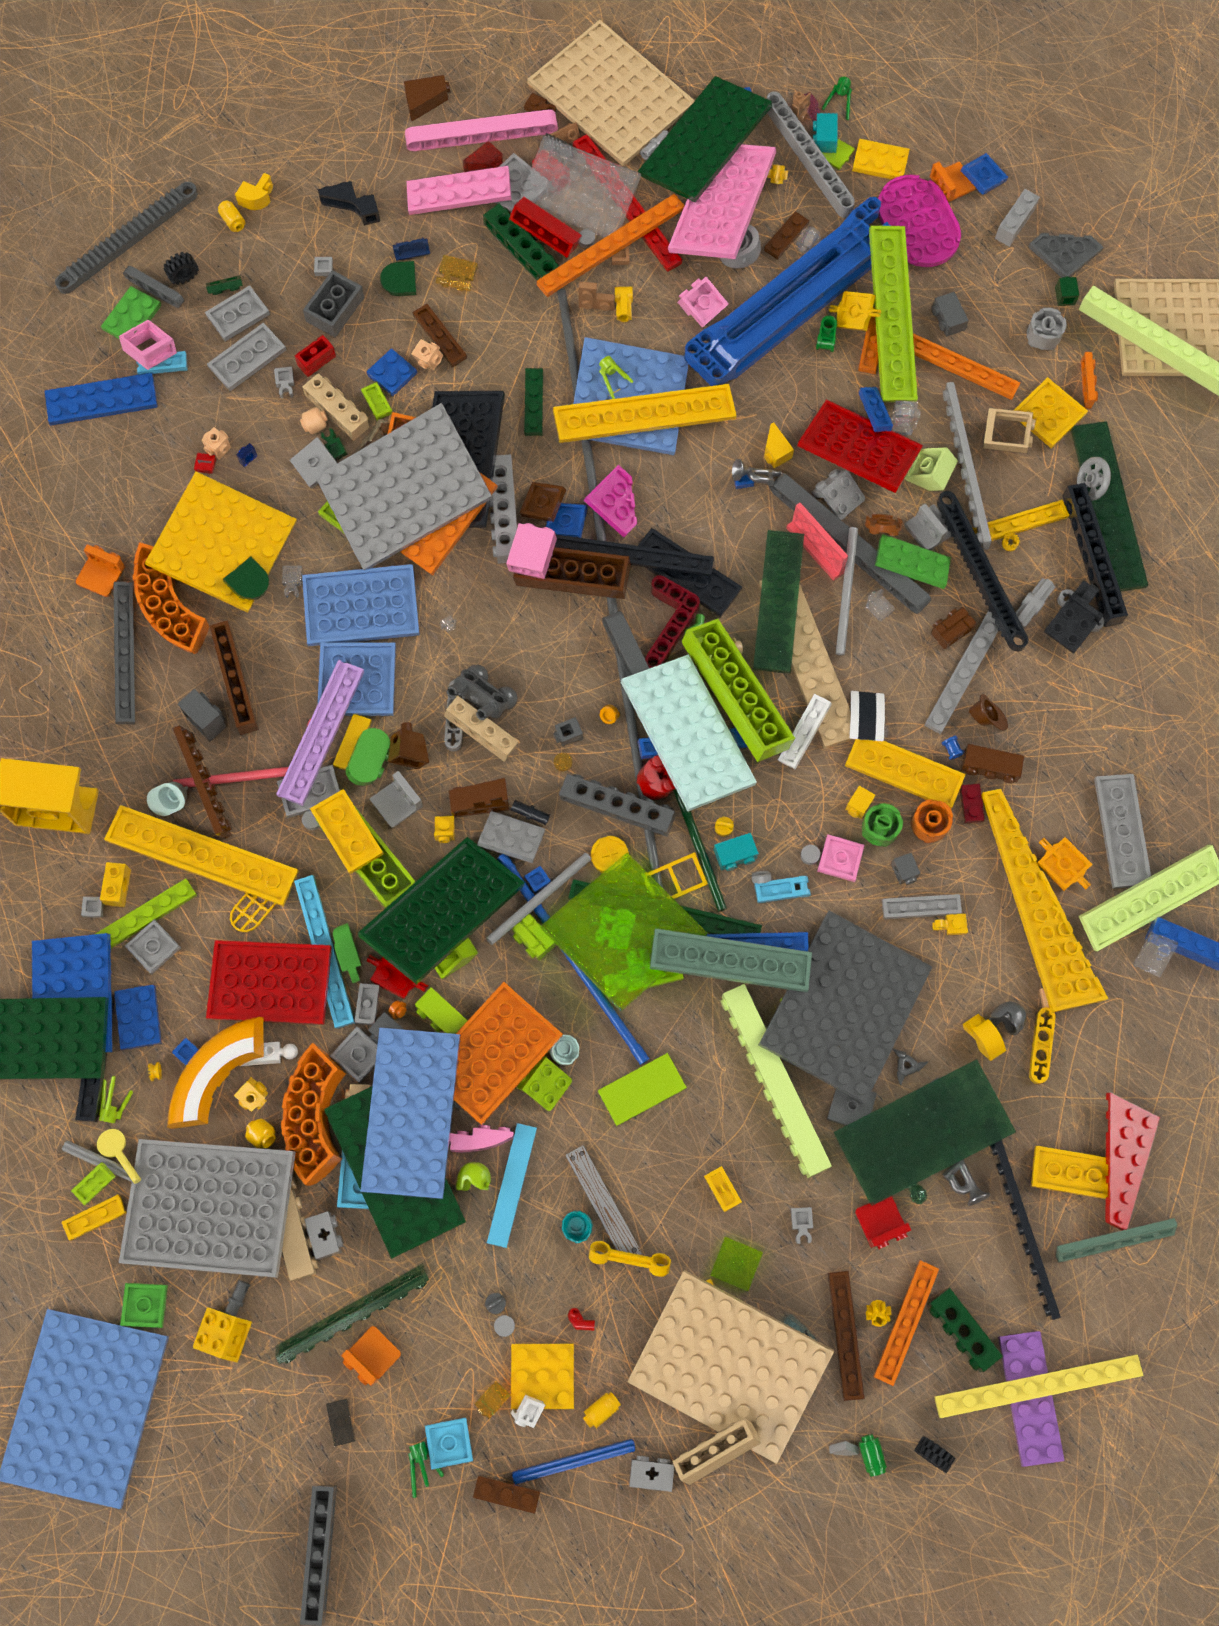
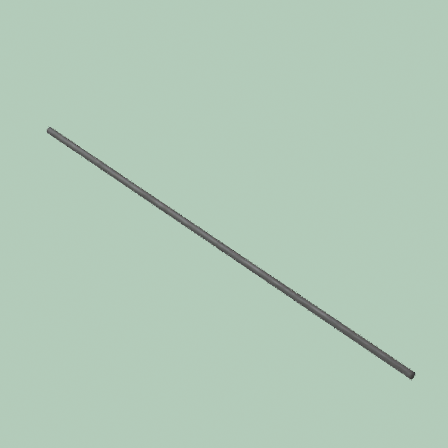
[557,289,665,900]

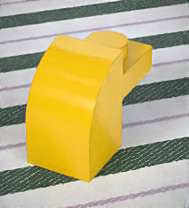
[235,173,273,210]
[962,1014,1006,1061]

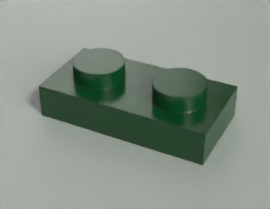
[206,275,243,295]

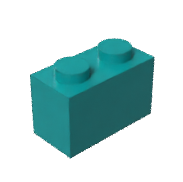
[813,113,838,153]
[713,833,759,871]

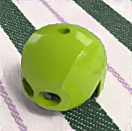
[456,1162,491,1191]

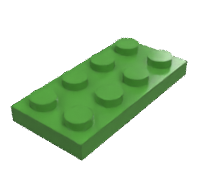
[875,534,951,589]

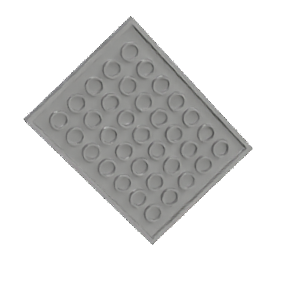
[315,403,493,570]
[119,1139,296,1278]

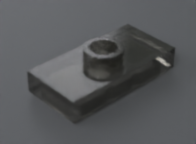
[326,1399,356,1447]

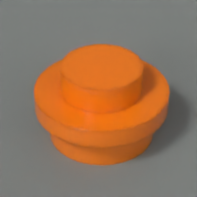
[388,1000,407,1020]

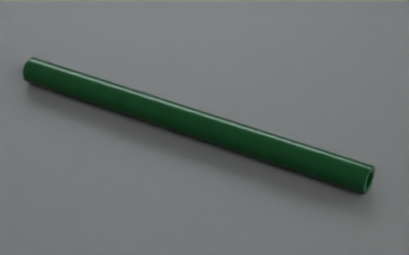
[673,788,727,912]

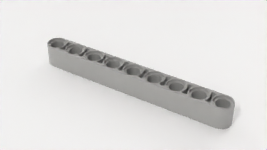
[767,91,855,218]

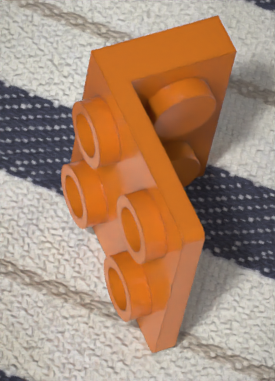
[930,162,976,202]

